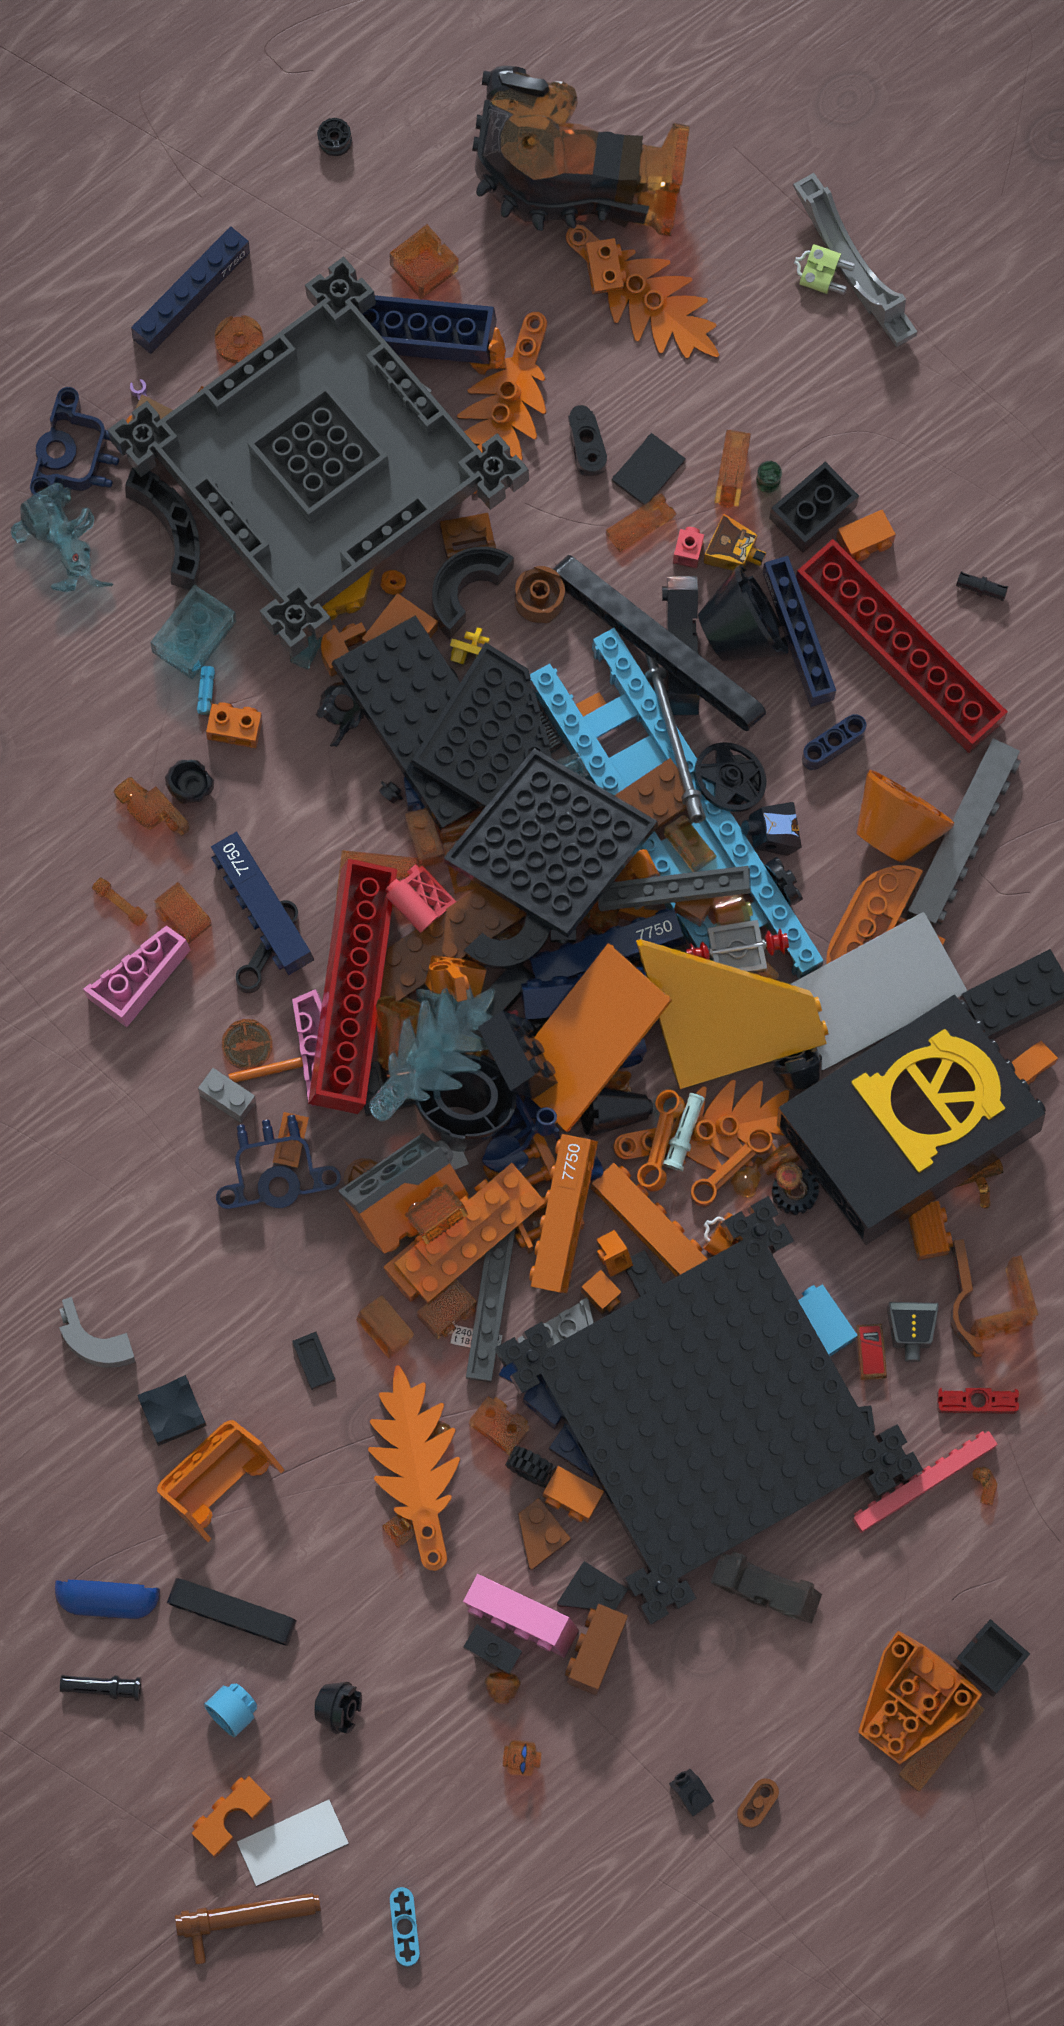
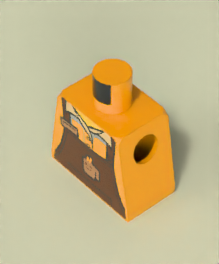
[703,514,766,571]

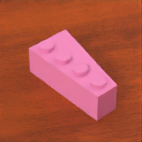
[463,1574,579,1658]

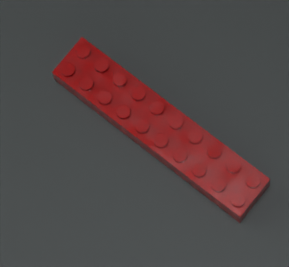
[796,539,1008,753]
[308,858,397,1114]

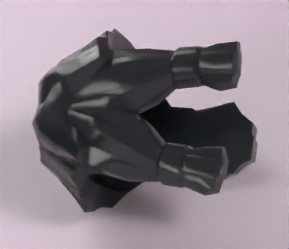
[316,681,364,747]

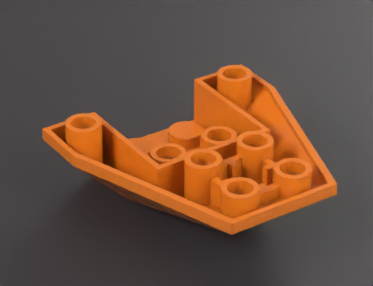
[858,1631,982,1765]

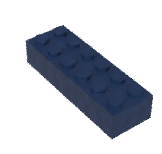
[362,295,497,364]

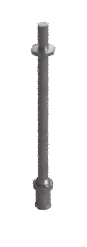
[645,654,706,823]

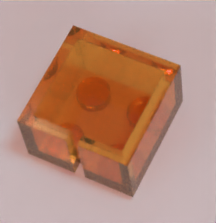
[389,224,459,299]

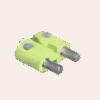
[794,244,855,295]

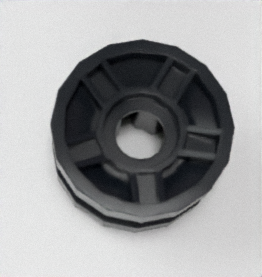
[317,118,352,156]

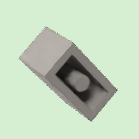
[198,1068,256,1124]

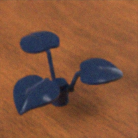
[482,1097,603,1181]

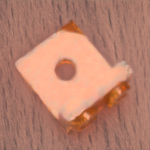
[970,1255,1039,1341]

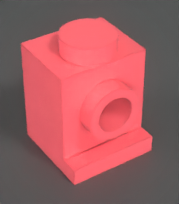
[673,527,704,569]

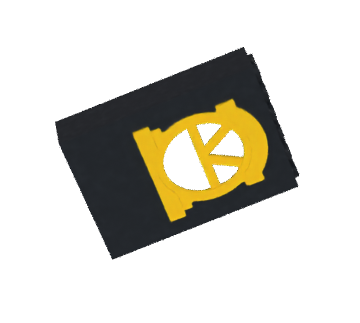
[777,994,1046,1245]

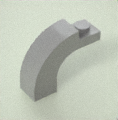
[59,1297,136,1368]

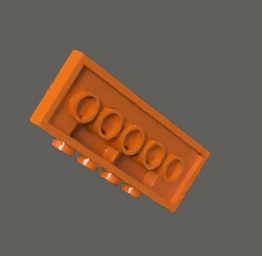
[393,1163,545,1303]

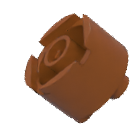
[515,566,565,623]

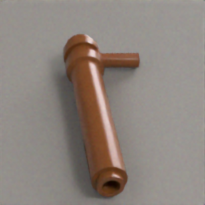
[175,1893,321,1964]

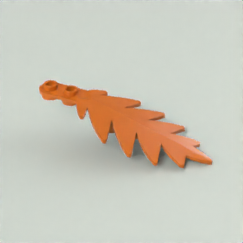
[566,224,719,359]
[457,312,547,494]
[613,1080,789,1171]
[368,1365,461,1571]

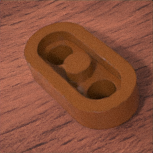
[737,1778,779,1828]

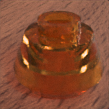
[485,1672,521,1704]

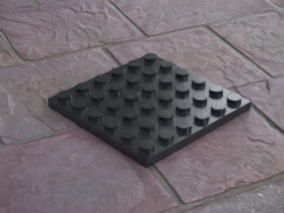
[444,748,658,938]

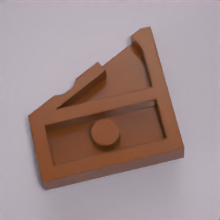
[518,1498,571,1571]

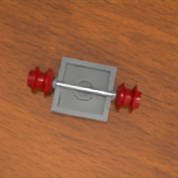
[686,920,789,973]

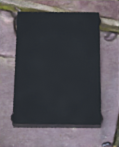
[612,433,686,507]

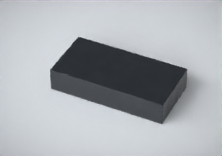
[292,1332,335,1390]

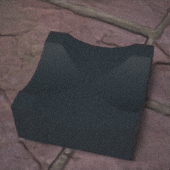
[137,1375,206,1446]

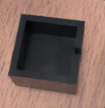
[953,1619,1030,1697]

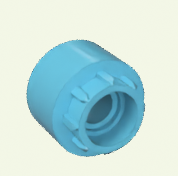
[204,1683,257,1737]

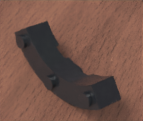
[125,467,200,592]
[662,576,700,715]

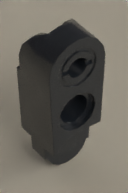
[568,405,607,476]

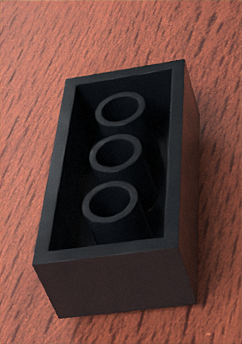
[959,949,1064,1040]

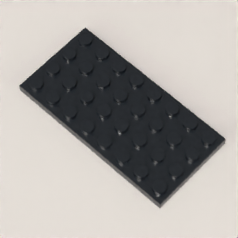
[332,615,481,831]

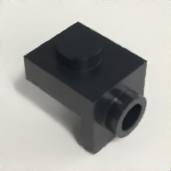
[669,1769,714,1816]

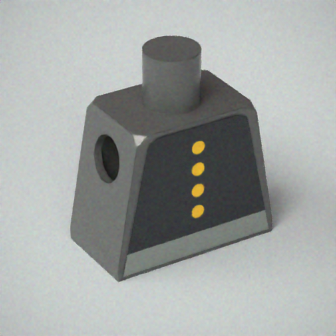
[887,1302,938,1362]

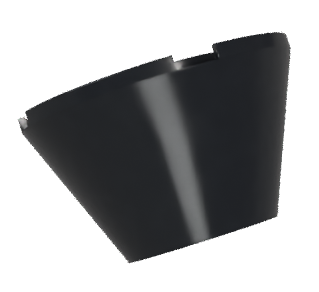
[698,565,789,662]
[414,1051,517,1152]

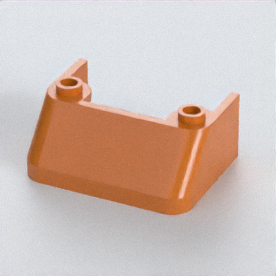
[157,1420,285,1542]

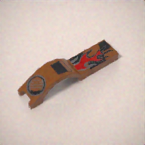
[950,1239,984,1358]

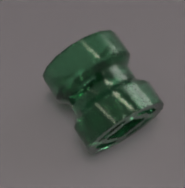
[756,461,782,493]

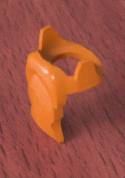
[469,327,506,375]

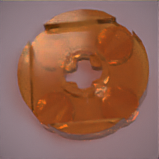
[215,315,264,364]

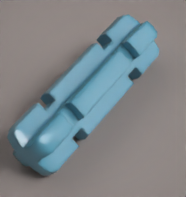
[197,666,215,715]

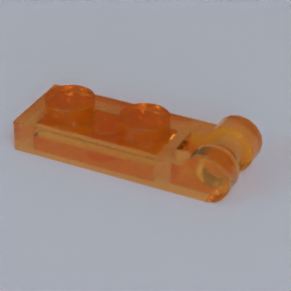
[606,493,677,552]

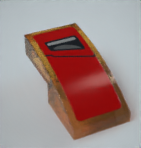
[856,1323,887,1380]

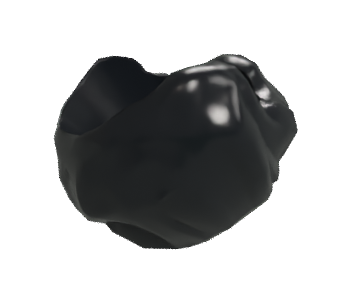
[165,759,214,804]

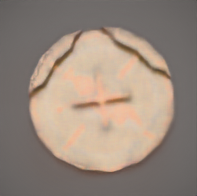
[222,1019,273,1070]

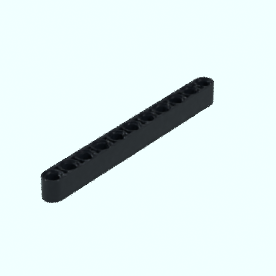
[553,555,766,731]

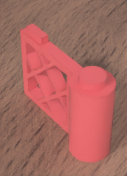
[386,864,456,933]

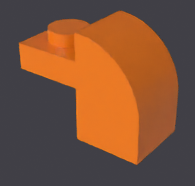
[321,622,366,677]

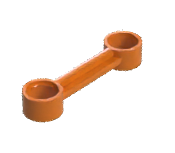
[637,1090,685,1192]
[691,1127,773,1207]

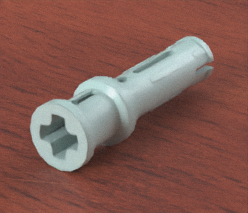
[663,1093,705,1172]

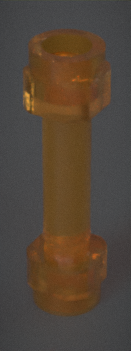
[92,877,148,927]

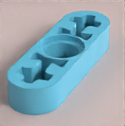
[390,1887,420,1967]

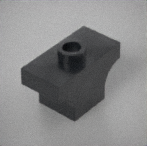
[463,1624,522,1675]

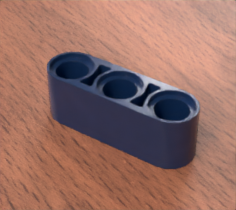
[802,714,867,770]

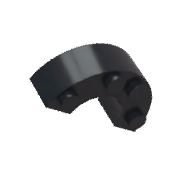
[432,547,514,639]
[464,912,551,969]

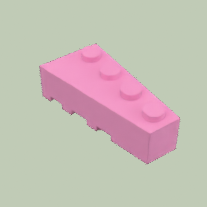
[83,926,191,1027]
[292,989,322,1107]

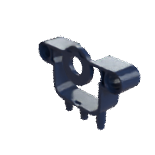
[30,387,119,506]
[216,1115,341,1209]

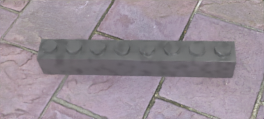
[906,738,1021,929]

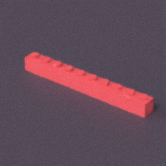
[852,1431,998,1533]

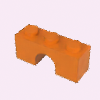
[192,1776,272,1858]

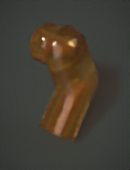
[973,1467,997,1506]

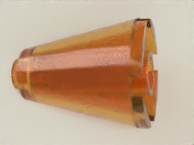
[376,996,427,1070]

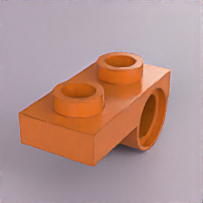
[429,958,469,1002]

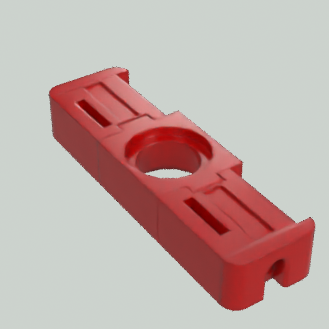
[937,1388,1019,1414]

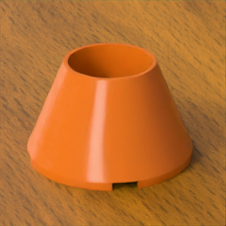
[856,769,954,863]

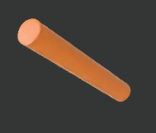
[228,1057,303,1083]

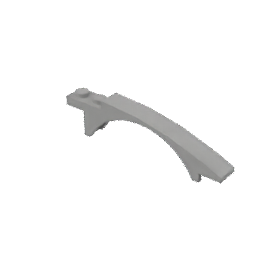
[793,173,918,347]

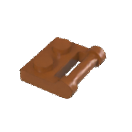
[440,513,496,560]

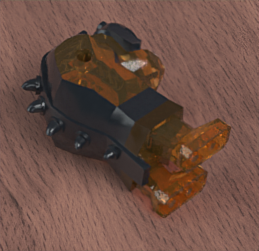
[472,65,690,236]

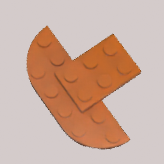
[826,865,946,964]

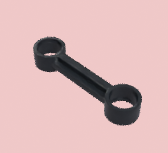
[236,900,298,993]

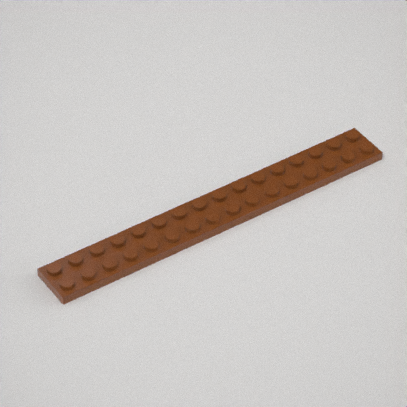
[377,758,687,1018]

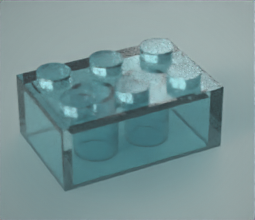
[150,585,236,680]

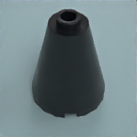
[580,1087,653,1136]

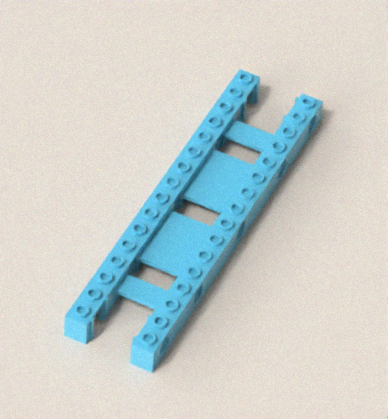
[530,628,824,979]

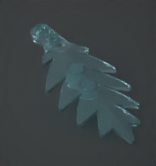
[370,986,495,1121]

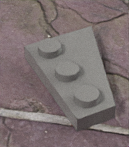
[517,1297,593,1348]

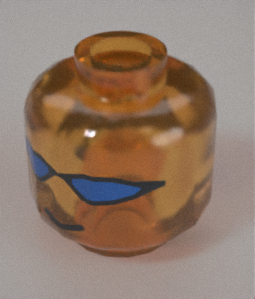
[502,1740,541,1776]

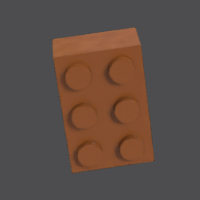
[565,1604,628,1696]

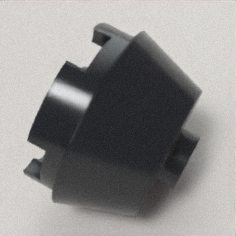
[773,1047,822,1090]
[314,1682,362,1734]

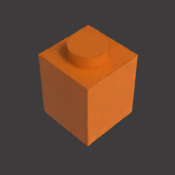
[581,1270,622,1314]

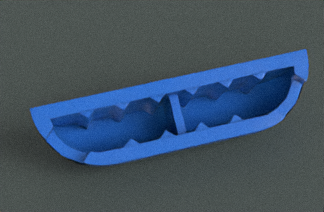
[55,1579,160,1619]

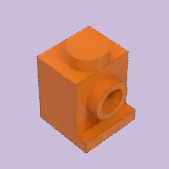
[596,1230,633,1277]

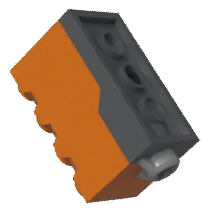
[338,1133,469,1254]

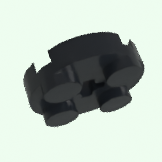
[764,857,803,906]

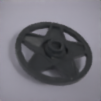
[694,742,767,812]

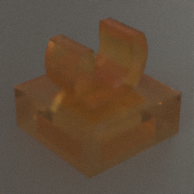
[382,1515,415,1549]

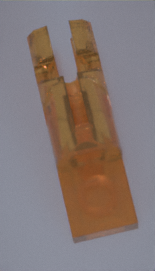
[113,777,190,836]

